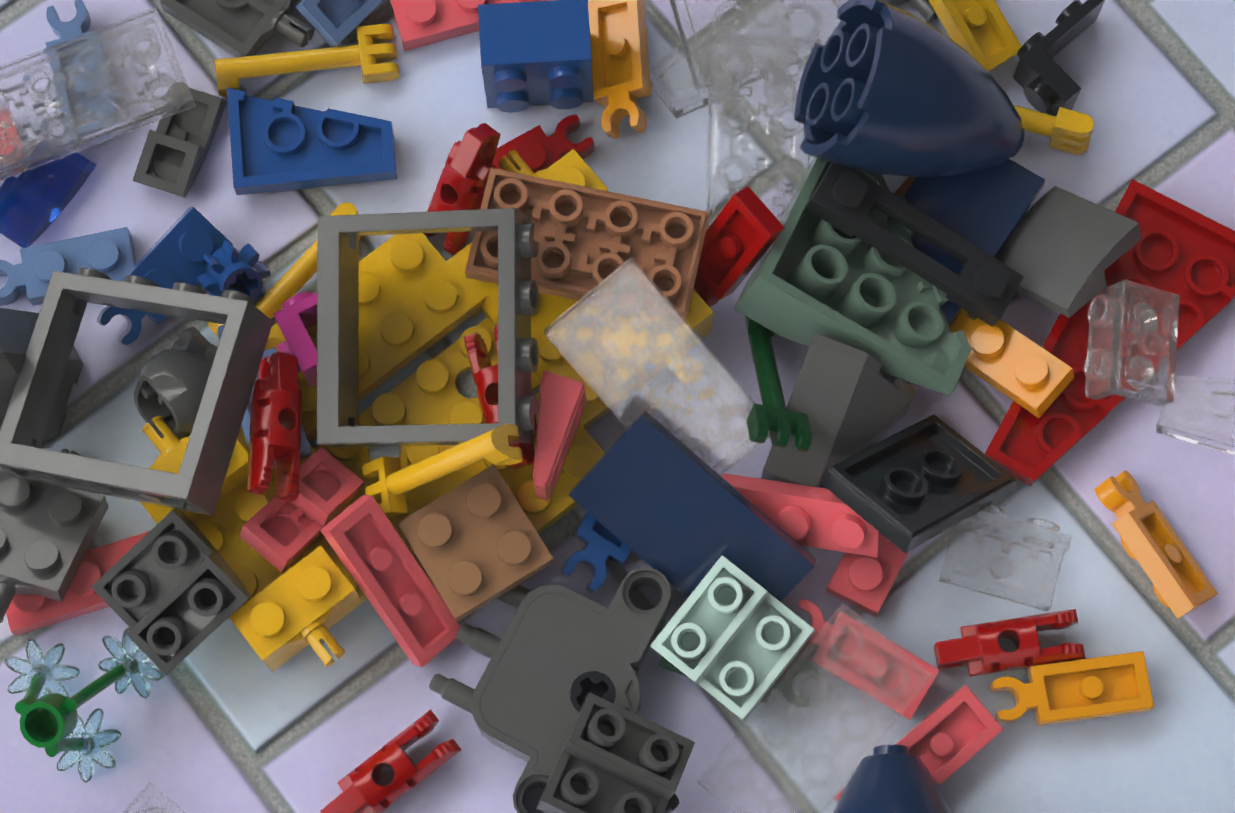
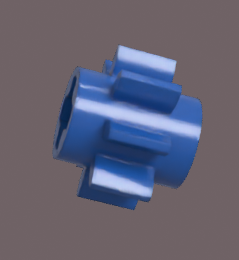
[197,240,271,301]

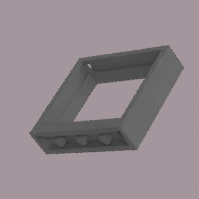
[317,208,539,447]
[0,268,273,516]

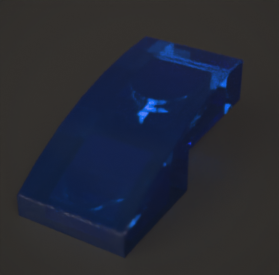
[0,132,97,248]

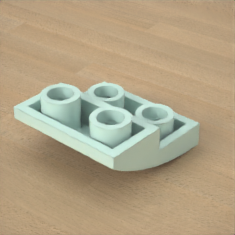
[650,555,816,721]

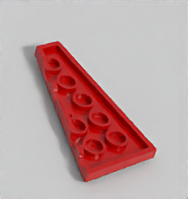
[985,179,1235,486]

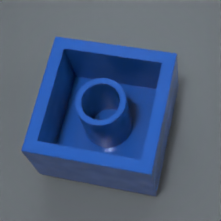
[478,0,593,113]

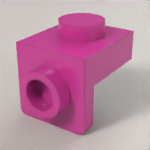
[273,291,317,387]

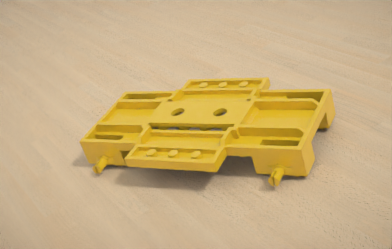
[140,149,713,673]

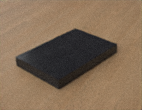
[821,414,1016,553]

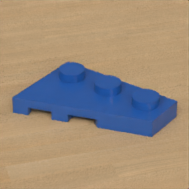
[227,88,398,195]

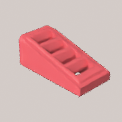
[533,371,587,502]

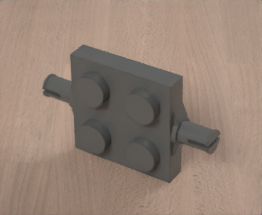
[160,0,315,57]
[0,449,109,623]

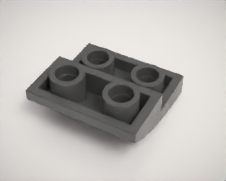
[996,186,1141,318]
[91,508,251,675]
[536,692,695,813]

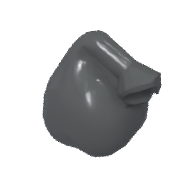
[134,327,218,440]

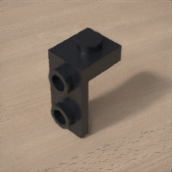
[1013,0,1105,116]

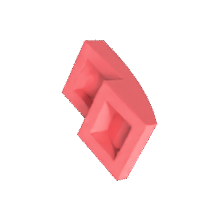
[239,447,364,573]

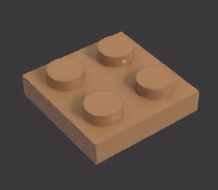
[396,464,555,623]

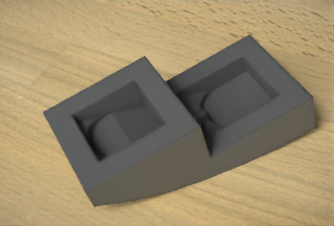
[132,82,227,198]

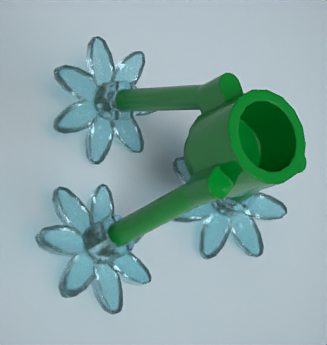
[5,628,164,783]

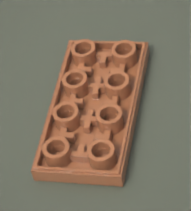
[465,168,710,323]

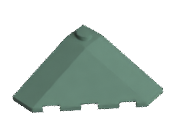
[733,157,971,396]

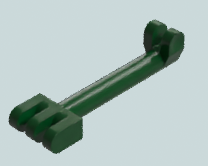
[745,316,812,452]

